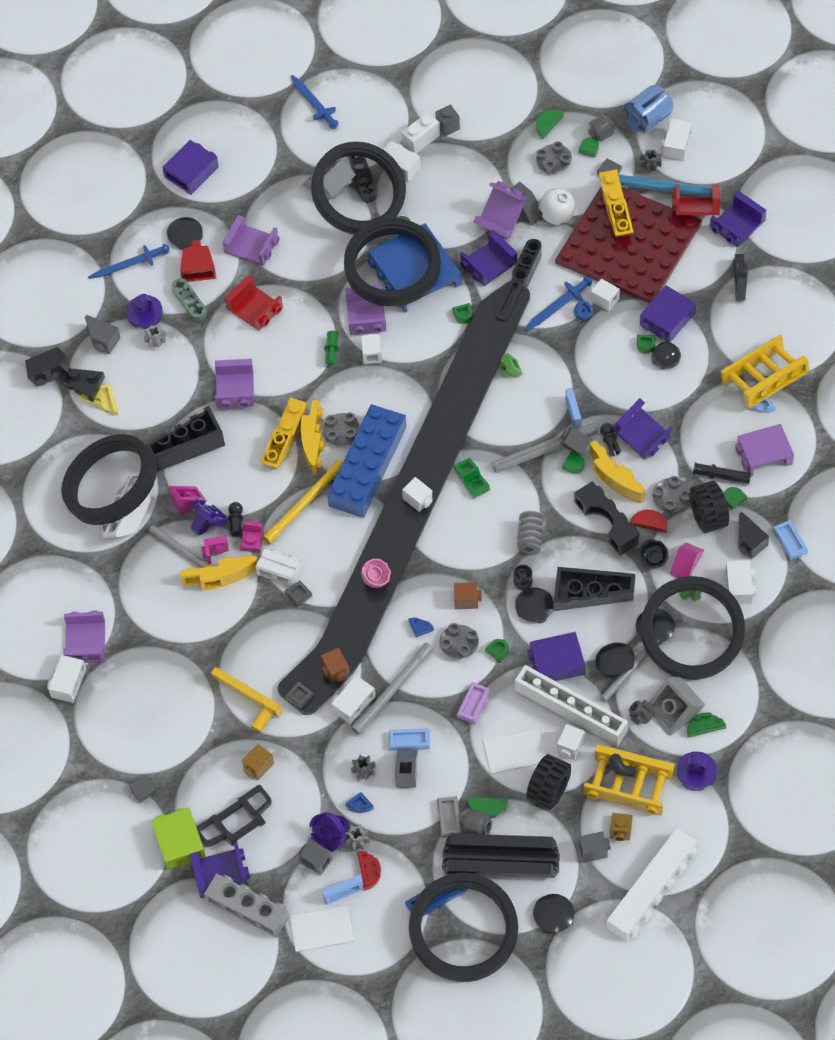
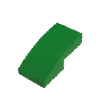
[454,457,490,498]

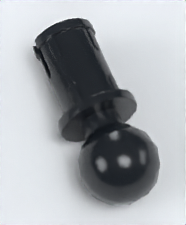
[600,423,621,456]
[228,502,243,537]

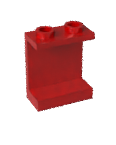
[672,184,720,216]
[225,275,283,331]

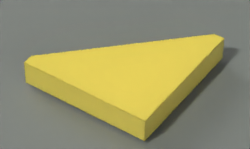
[77,384,118,415]

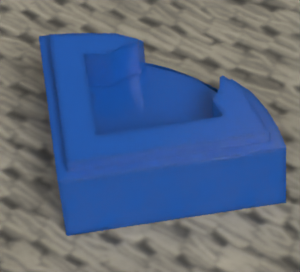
[408,617,434,638]
[345,792,374,813]

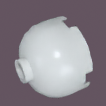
[538,188,576,225]

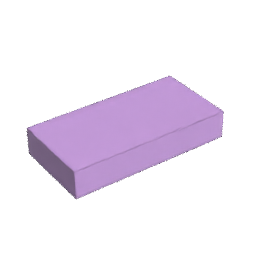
[456,682,490,725]

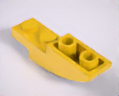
[599,169,634,237]
[260,397,308,469]
[301,400,325,475]
[589,440,645,503]
[180,555,258,591]

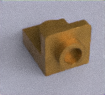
[610,813,633,841]

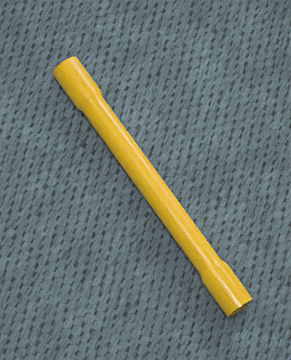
[262,459,343,545]

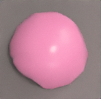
[361,559,391,588]

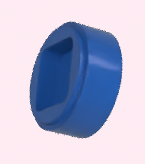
[573,301,593,320]

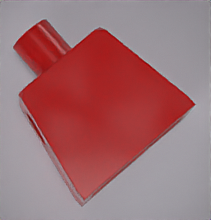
[180,240,217,282]

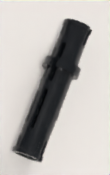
[693,462,751,485]

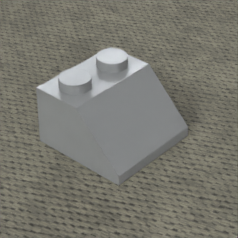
[303,158,356,199]
[649,677,706,735]

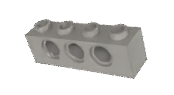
[204,873,289,938]

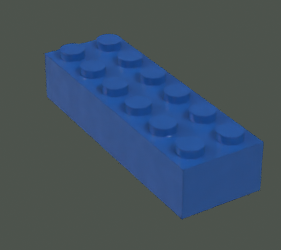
[327,404,407,518]

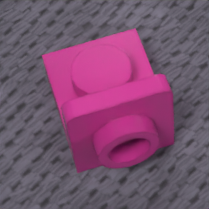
[240,521,264,553]
[201,535,229,564]

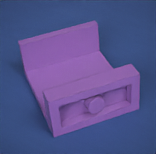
[473,181,527,238]
[222,215,280,266]
[345,284,386,335]
[215,359,254,409]
[735,424,794,476]
[63,610,105,663]

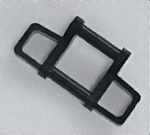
[196,785,272,847]

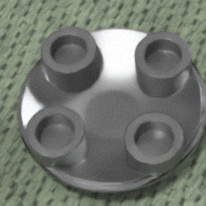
[536,141,572,173]
[323,412,360,445]
[653,476,690,513]
[439,623,479,659]

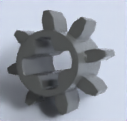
[640,149,662,172]
[629,700,653,725]
[351,754,376,781]

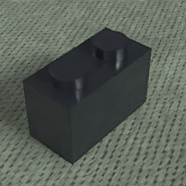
[25,347,69,387]

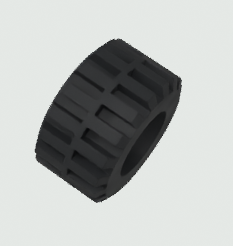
[689,480,729,533]
[526,754,571,810]

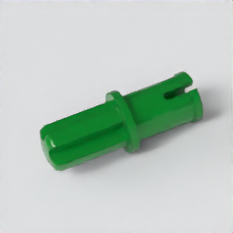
[324,331,339,366]

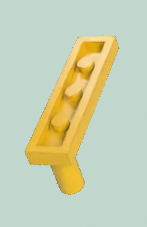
[211,667,283,733]

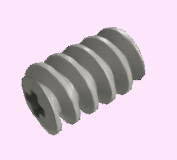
[517,510,543,554]

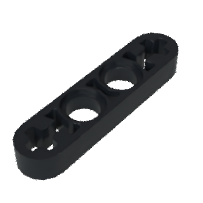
[347,156,377,203]

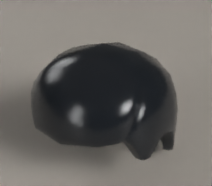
[651,341,681,369]
[639,538,668,569]

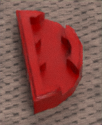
[630,509,667,533]
[357,851,381,891]

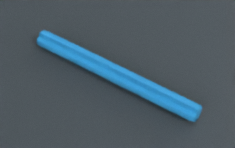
[618,174,712,198]

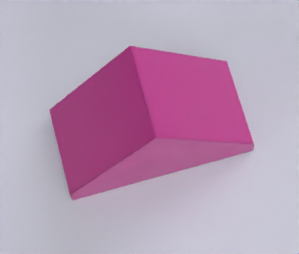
[168,486,206,515]
[670,542,704,578]

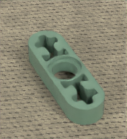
[172,278,207,322]

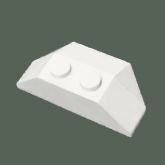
[100,473,151,538]

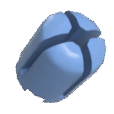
[622,85,673,134]

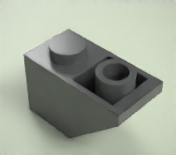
[395,749,418,788]

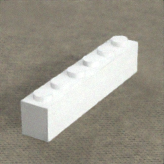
[515,665,628,747]
[606,828,698,942]

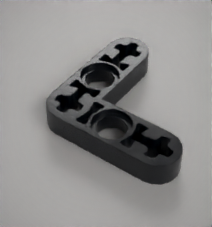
[734,254,748,301]

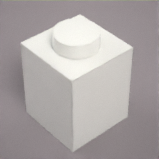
[590,279,620,312]
[361,334,382,364]
[402,477,433,512]
[557,724,585,759]

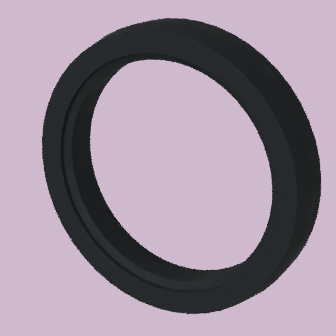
[311,141,406,234]
[344,219,441,306]
[61,434,157,525]
[640,576,745,680]
[409,873,518,982]

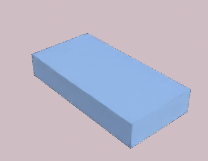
[565,388,581,429]
[773,520,808,561]
[389,728,430,751]
[322,875,364,905]

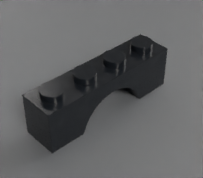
[574,481,640,556]

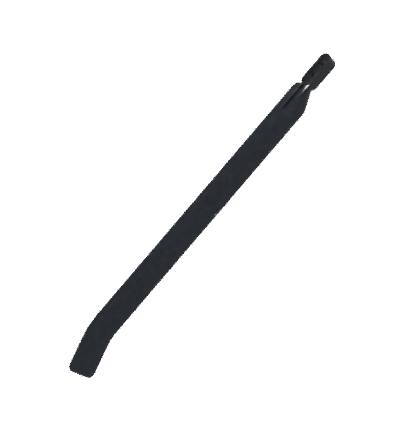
[278,239,542,715]

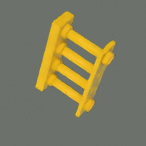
[721,334,809,409]
[584,744,675,815]

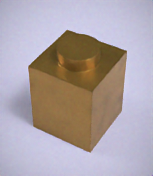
[242,744,274,780]

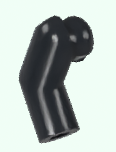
[609,754,635,777]

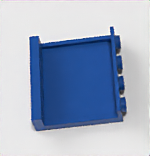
[367,223,462,312]

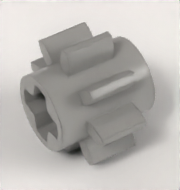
[144,325,167,348]
[345,824,370,851]

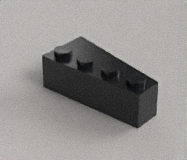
[146,405,225,472]
[553,567,635,611]

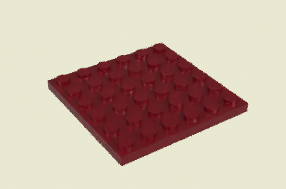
[555,187,702,303]

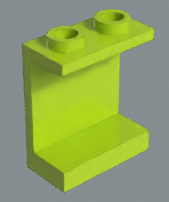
[151,807,206,870]

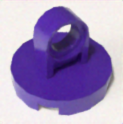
[126,294,163,329]
[191,498,228,536]
[677,751,717,791]
[309,812,349,852]

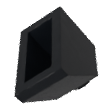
[738,512,769,559]

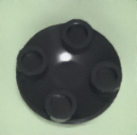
[167,217,203,250]
[515,587,554,623]
[636,608,675,645]
[595,642,635,678]
[533,894,574,933]

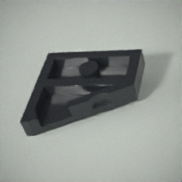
[63,368,105,402]

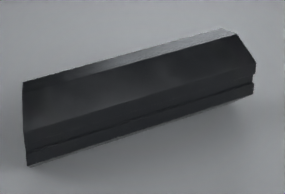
[442,833,560,878]

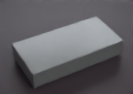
[437,796,462,838]

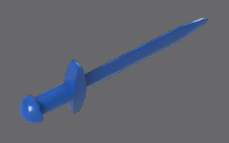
[291,75,339,129]
[88,244,170,279]
[525,277,592,331]

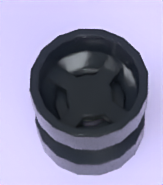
[513,564,533,591]

